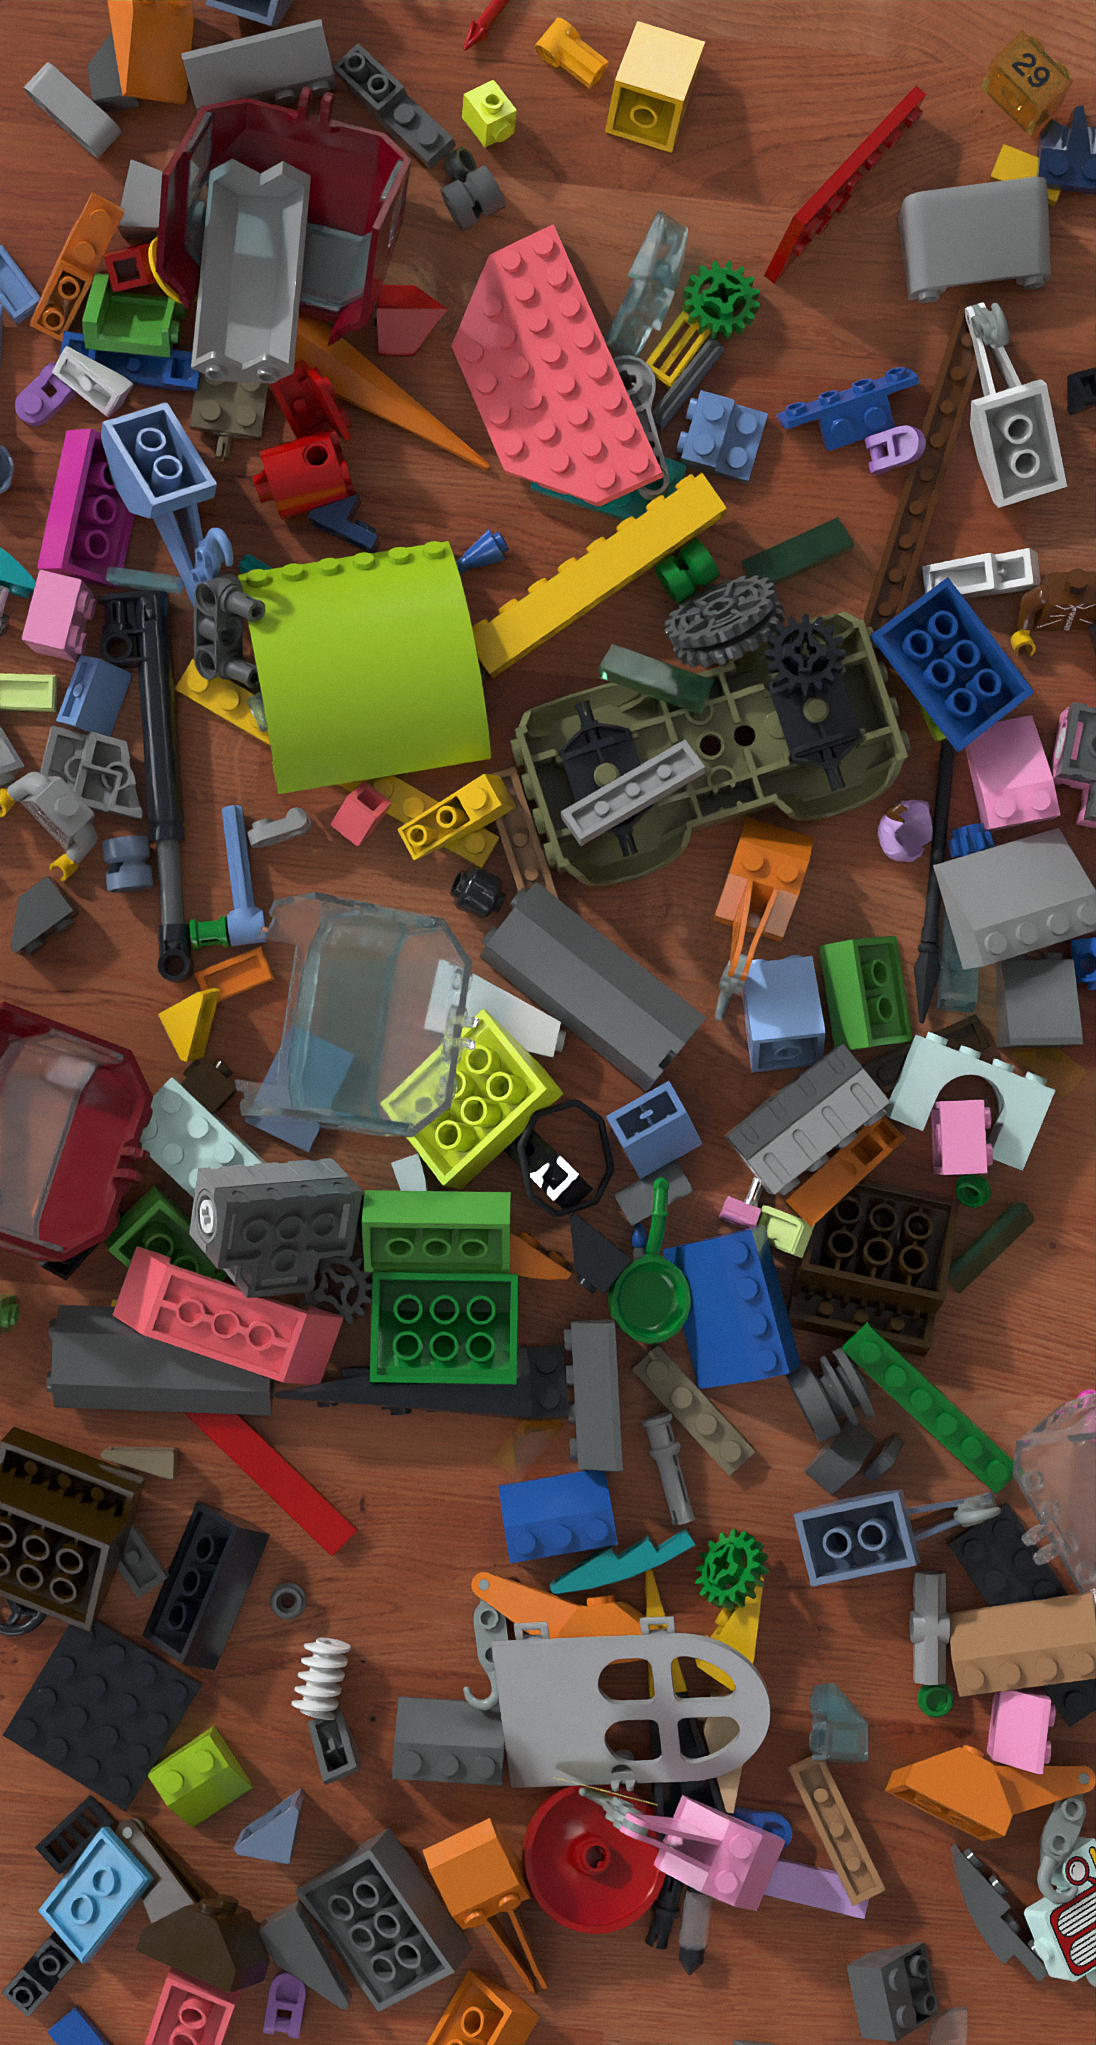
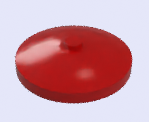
[522,1784,666,1934]

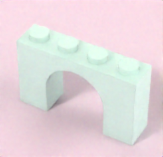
[885,1032,1055,1171]

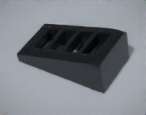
[35,1795,114,1874]

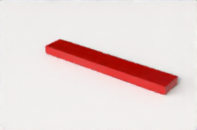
[183,1412,358,1556]

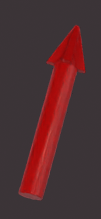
[463,0,510,51]

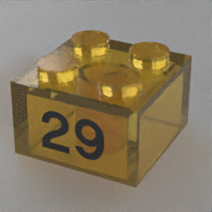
[981,30,1073,137]

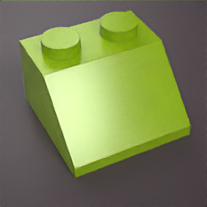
[148,1725,254,1828]

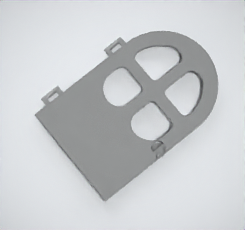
[491,1616,770,1792]

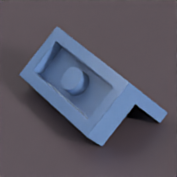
[56,655,132,737]

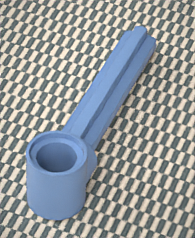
[222,805,267,946]

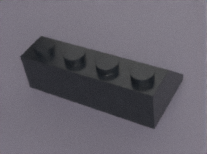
[142,1501,270,1670]

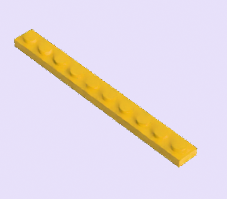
[175,659,500,869]

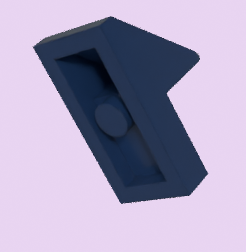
[308,495,380,553]

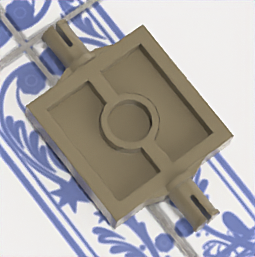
[190,373,269,460]

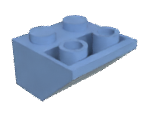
[605,1081,703,1179]

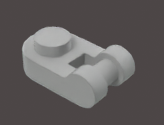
[247,807,313,848]

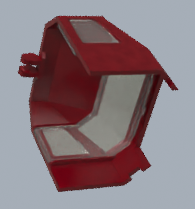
[0,1001,153,1262]

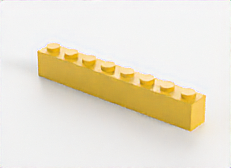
[472,473,727,678]

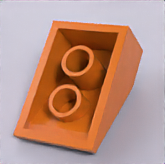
[107,0,194,105]

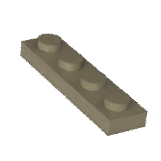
[631,1344,756,1476]

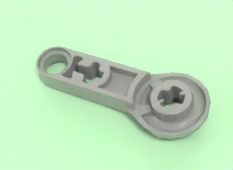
[613,355,669,501]

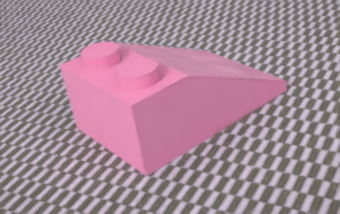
[965,715,1061,832]

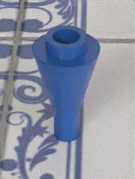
[456,529,510,575]

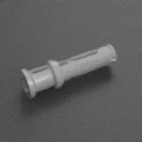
[640,1412,695,1525]

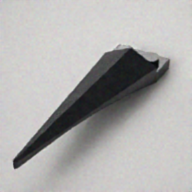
[274,1345,568,1421]

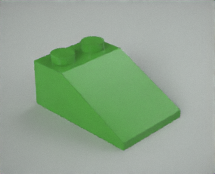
[105,1185,228,1282]

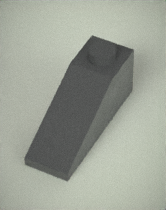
[258,1900,352,2010]

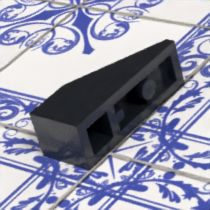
[504,1130,593,1209]

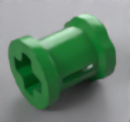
[190,916,231,951]

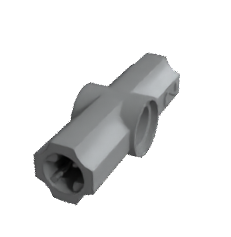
[909,1570,950,1685]

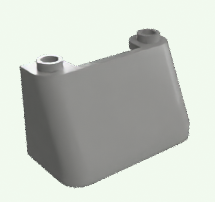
[897,177,1051,303]

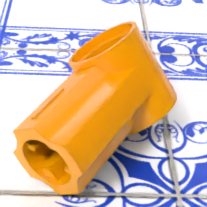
[534,18,608,89]

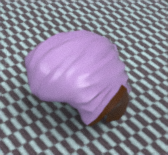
[878,800,933,862]

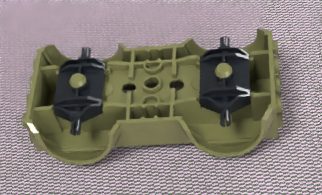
[510,612,911,886]

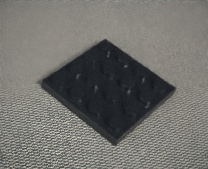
[3,1618,203,1811]

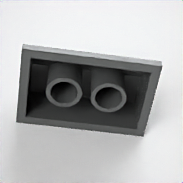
[392,1696,504,1786]

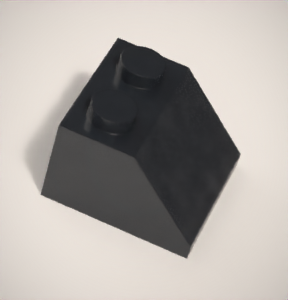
[569,1212,631,1294]

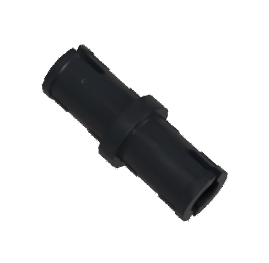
[645,1874,684,1950]

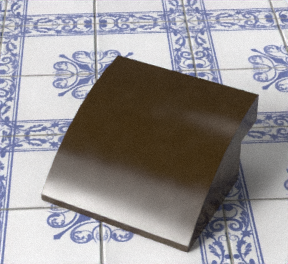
[787,1179,960,1357]
[0,1427,146,1632]

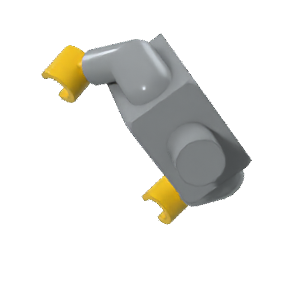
[0,772,98,882]

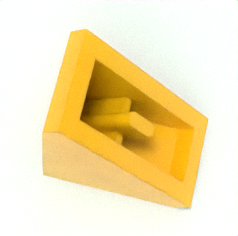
[158,988,220,1062]

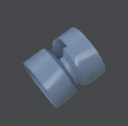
[101,836,154,893]

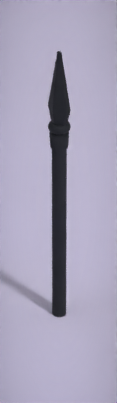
[914,741,955,1024]

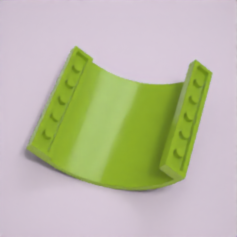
[238,541,491,794]

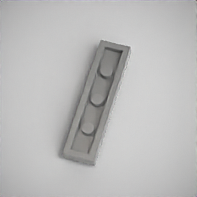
[561,739,705,846]

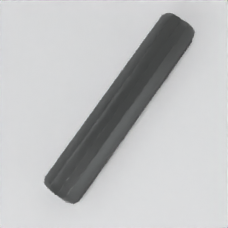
[652,338,724,430]

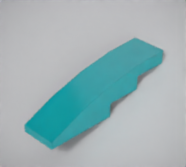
[550,1528,695,1594]

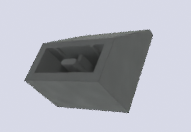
[846,1942,939,2042]

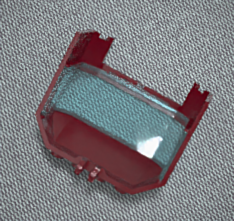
[156,86,412,346]

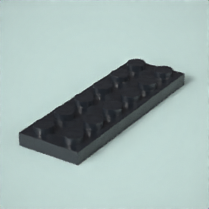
[946,1503,1096,1727]

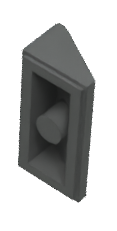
[613,1159,694,1226]

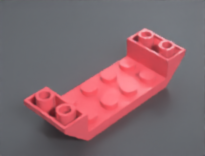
[113,1246,344,1385]

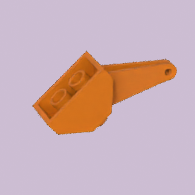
[422,1818,549,1996]

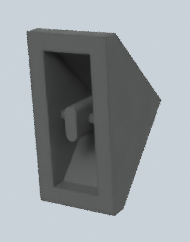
[803,1418,877,1494]
[307,1708,363,1785]

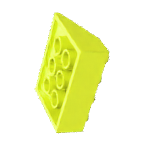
[382,1009,564,1189]

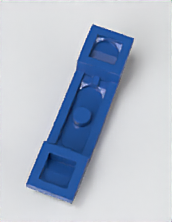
[60,331,201,391]

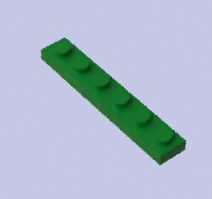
[842,1322,1022,1494]

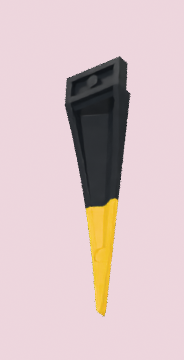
[645,1569,727,1852]

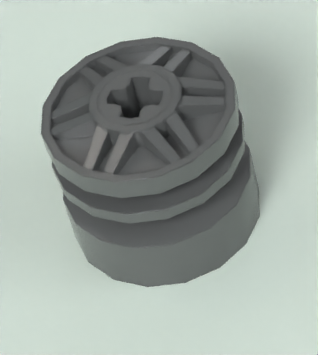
[785,1347,875,1443]

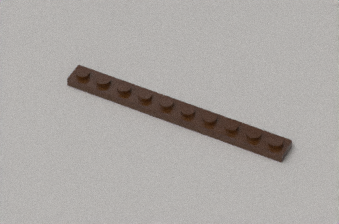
[863,301,992,647]

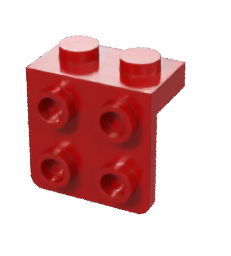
[267,359,352,443]

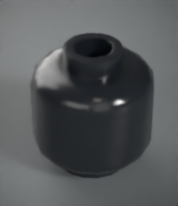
[450,866,506,919]

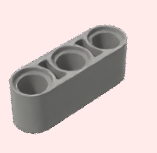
[23,62,122,159]

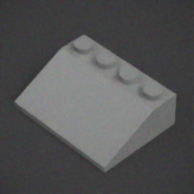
[933,828,1096,970]

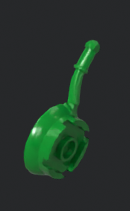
[607,1177,691,1344]

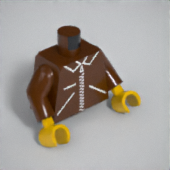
[1011,568,1096,656]

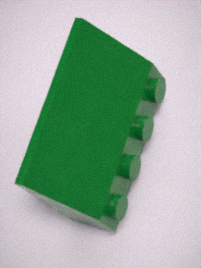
[370,1272,519,1385]

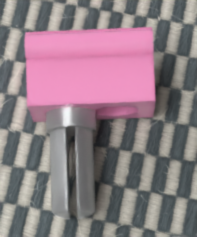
[718,1177,763,1229]

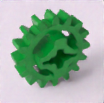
[683,260,760,340]
[695,1529,769,1611]

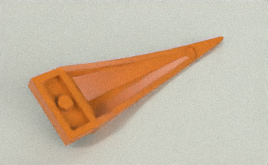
[294,314,490,470]

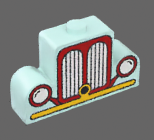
[1024,1837,1096,1988]

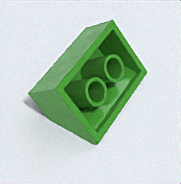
[819,936,913,1051]

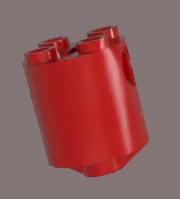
[252,428,356,520]

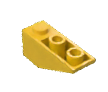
[397,774,516,861]
[695,1575,764,1692]

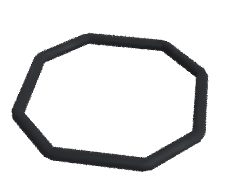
[517,1099,614,1218]

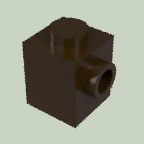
[181,1058,241,1114]

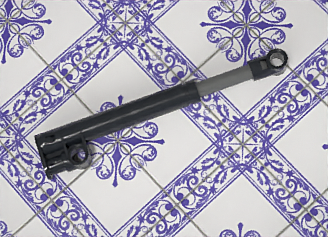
[98,590,194,983]

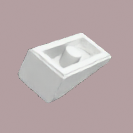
[52,346,133,418]

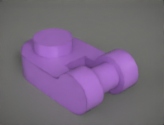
[15,362,77,427]
[864,425,926,475]
[263,1970,307,2039]

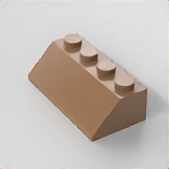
[949,1592,1096,1697]

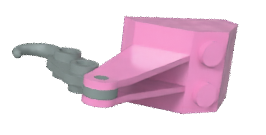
[579,1787,785,1911]

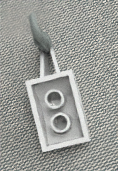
[965,302,1067,508]

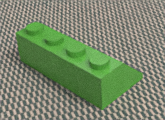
[362,1190,511,1274]

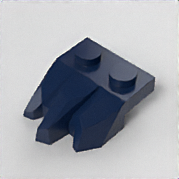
[1036,105,1096,195]

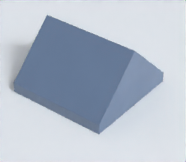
[233,1788,305,1864]

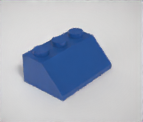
[498,1470,618,1563]

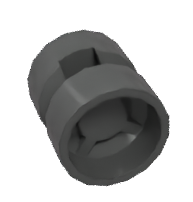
[440,165,506,231]

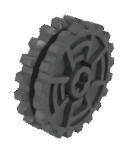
[664,575,786,668]

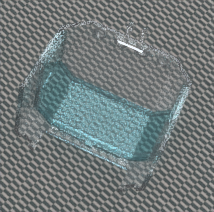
[234,892,479,1137]

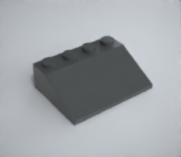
[295,1828,473,2012]

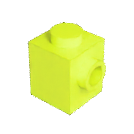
[462,80,517,148]

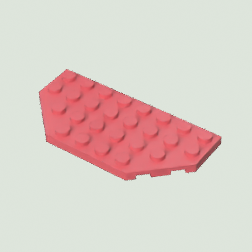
[451,224,664,507]

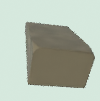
[101,1446,179,1480]

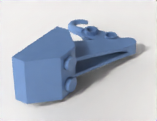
[101,402,233,607]

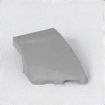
[39,726,143,820]

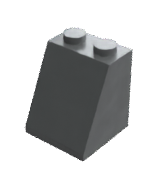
[995,953,1083,1048]

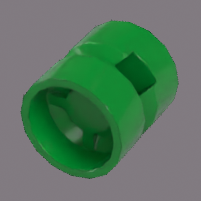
[653,538,720,604]

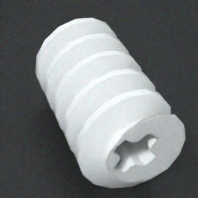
[291,1637,351,1720]

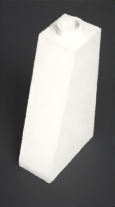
[426,959,566,1058]

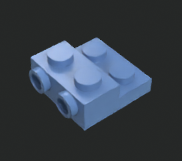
[676,390,768,484]

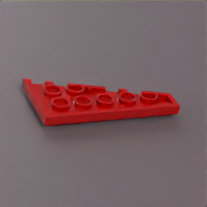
[764,86,927,284]

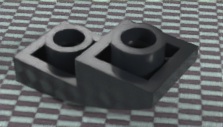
[1,1931,78,2017]

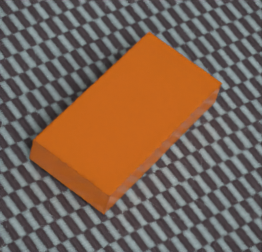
[195,946,275,1003]

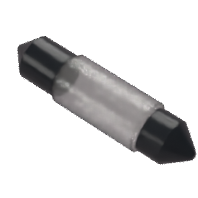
[679,1885,713,1975]

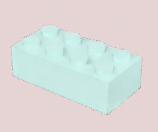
[139,1077,267,1198]

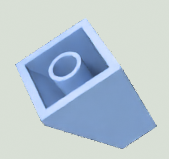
[741,955,825,1073]

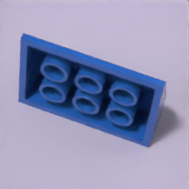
[870,577,1034,752]
[663,1225,801,1389]

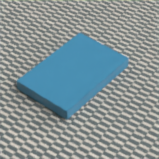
[38,1827,154,1964]

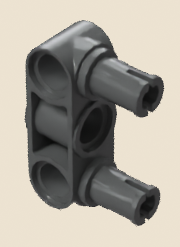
[193,573,266,688]

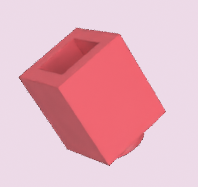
[330,781,392,846]

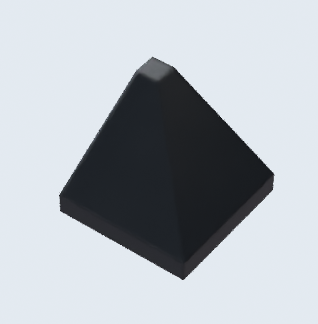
[1067,368,1096,416]

